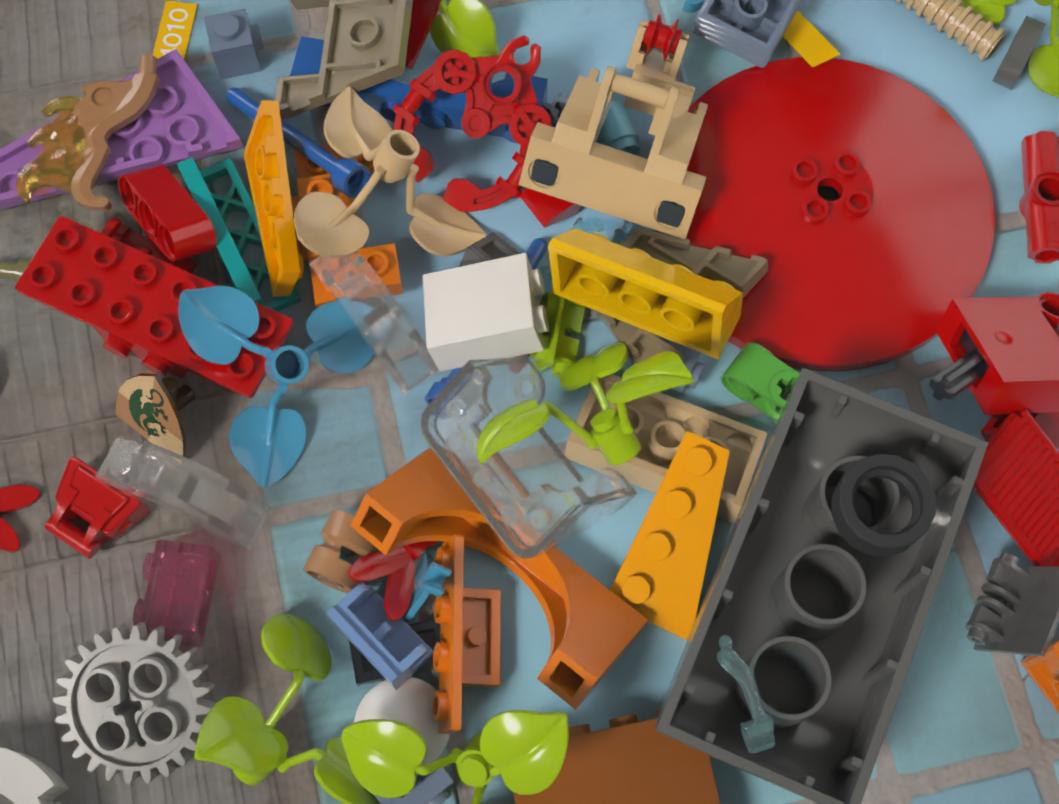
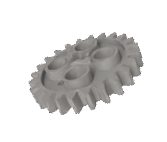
[53,622,216,785]

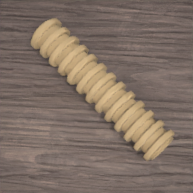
[895,0,1006,62]

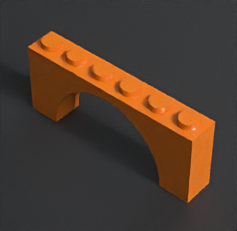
[350,448,649,710]

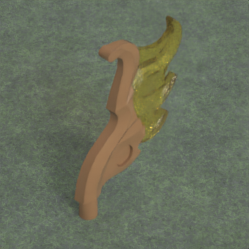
[16,54,160,212]

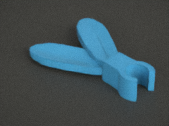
[401,553,452,622]

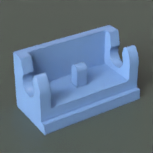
[326,582,434,690]

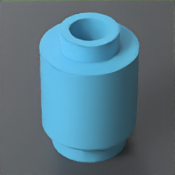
[596,101,640,156]

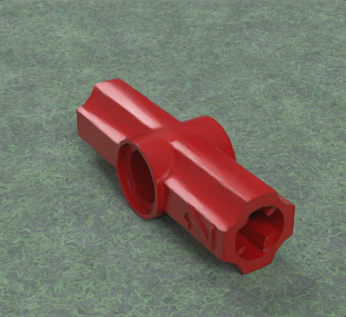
[1019,131,1059,264]

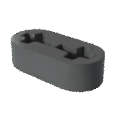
[992,16,1046,90]

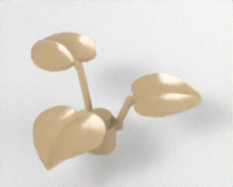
[294,86,487,258]

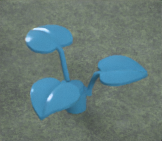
[178,286,388,488]

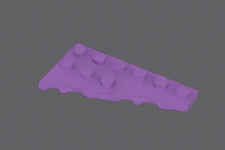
[0,49,244,210]

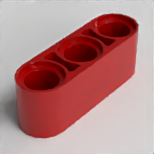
[118,165,217,262]

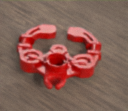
[392,35,553,212]

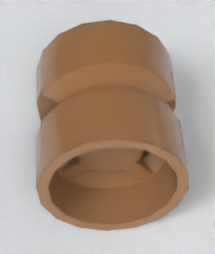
[303,510,379,594]

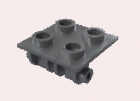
[965,552,1059,656]

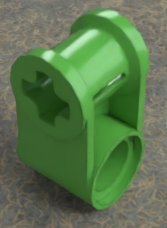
[720,342,799,422]

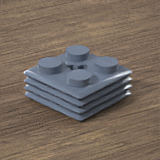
[692,0,801,68]

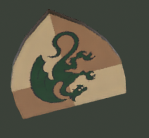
[115,373,195,467]

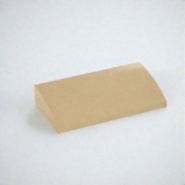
[564,374,768,523]

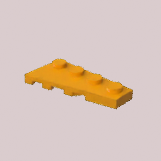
[243,100,304,297]
[610,431,730,640]

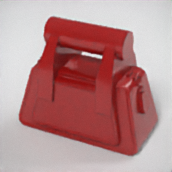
[45,457,150,559]

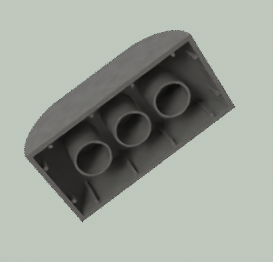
[654,368,988,804]

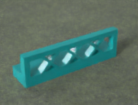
[177,157,301,312]

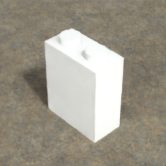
[423,253,549,372]

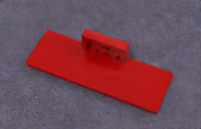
[15,216,294,398]

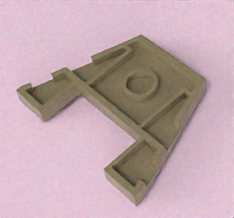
[275,0,413,120]
[594,228,769,364]

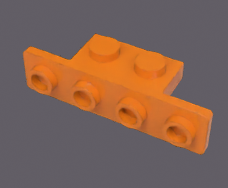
[432,534,501,734]

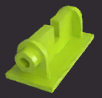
[530,289,585,378]

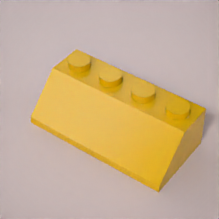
[548,228,743,360]

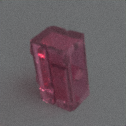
[133,539,220,647]

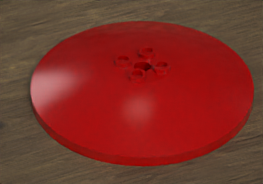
[653,57,995,372]

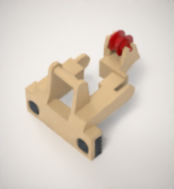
[519,13,708,239]

